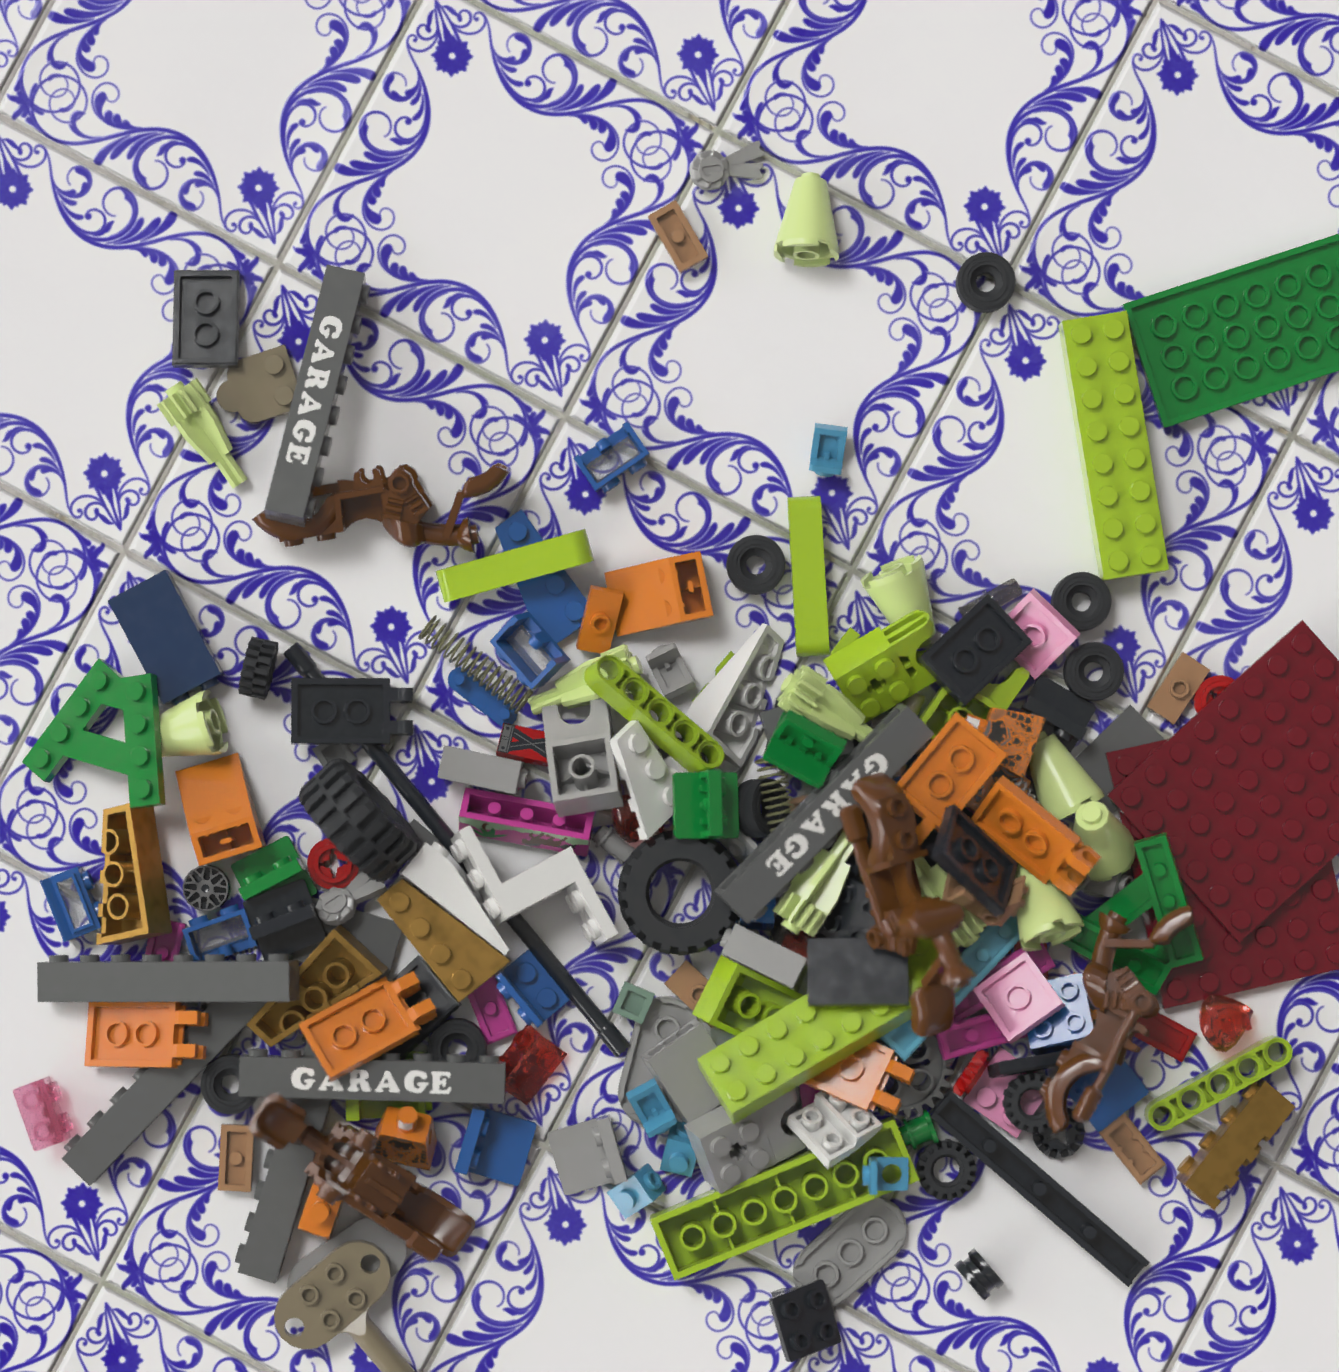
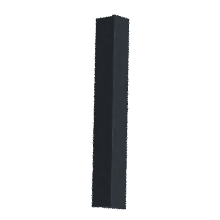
[928,1088,1150,1287]

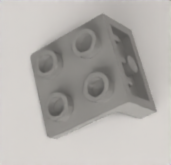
[547,1114,628,1195]

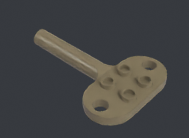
[274,1239,416,1372]

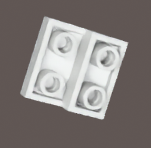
[787,1091,882,1169]

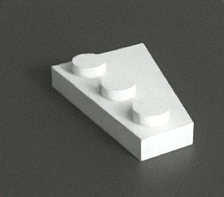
[609,720,673,840]

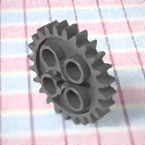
[875,1035,954,1119]

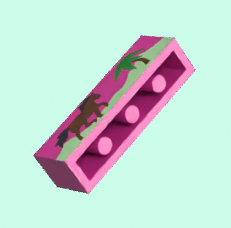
[459,787,595,857]

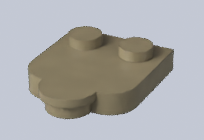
[217,344,297,424]

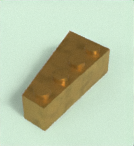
[96,803,172,945]
[376,879,512,1002]
[247,925,388,1047]
[1175,1079,1295,1210]

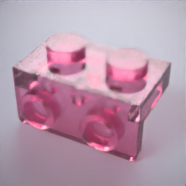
[13,1076,73,1151]

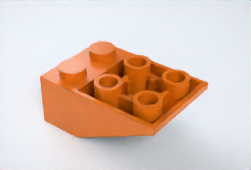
[604,551,714,637]
[175,753,266,866]

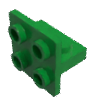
[763,709,847,789]
[672,770,739,839]
[231,836,317,901]

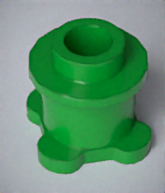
[898,1110,939,1150]

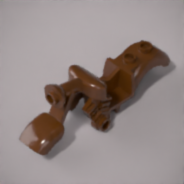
[252,463,511,553]
[839,772,976,1037]
[1039,905,1194,1135]
[249,1093,475,1262]

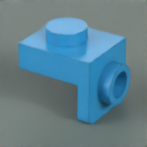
[809,423,848,477]
[625,1078,678,1138]
[660,1121,696,1177]
[607,1163,666,1219]

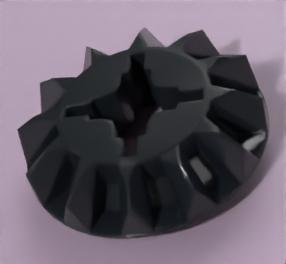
[1032,1107,1085,1159]

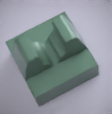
[612,981,655,1024]

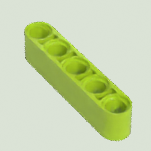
[787,496,830,657]
[435,529,594,603]
[584,654,724,772]
[1144,1035,1293,1131]

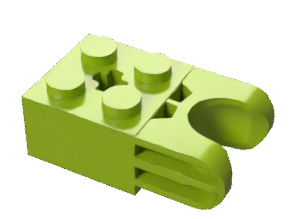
[823,610,937,723]
[919,667,1029,740]

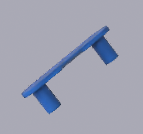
[448,667,517,726]

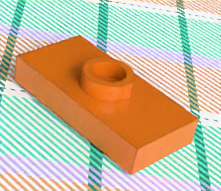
[576,585,624,654]

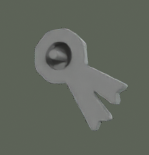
[689,140,765,191]
[316,871,387,925]

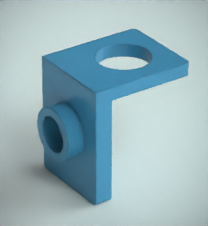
[862,1157,908,1195]

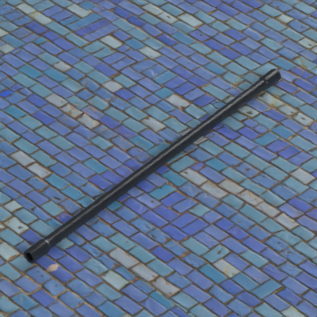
[283,642,631,1057]

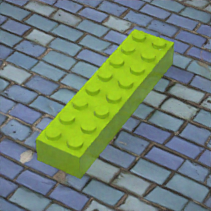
[1058,311,1169,581]
[697,939,960,1124]
[650,1116,919,1281]

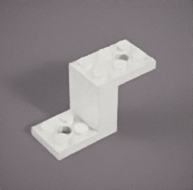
[450,825,618,947]

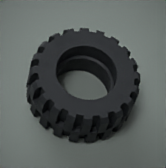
[298,758,420,882]
[618,830,738,956]

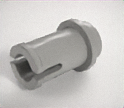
[591,824,635,865]

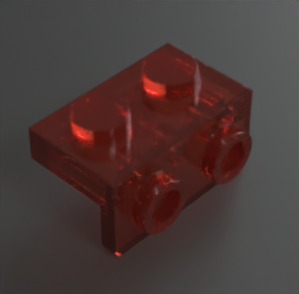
[499,1025,567,1105]

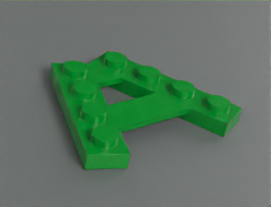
[22,658,166,809]
[1062,832,1204,995]

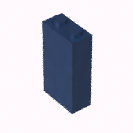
[107,570,225,706]

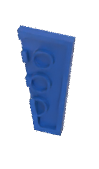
[495,509,587,644]

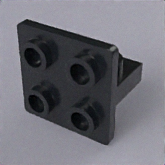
[1019,675,1096,753]
[818,875,876,938]
[243,879,327,960]
[769,1279,841,1362]

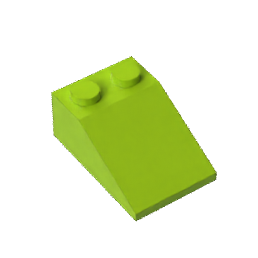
[692,955,804,1036]

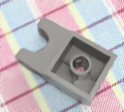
[542,698,624,817]
[684,1088,807,1194]

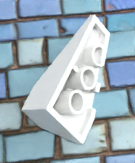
[686,623,784,768]
[399,841,509,955]

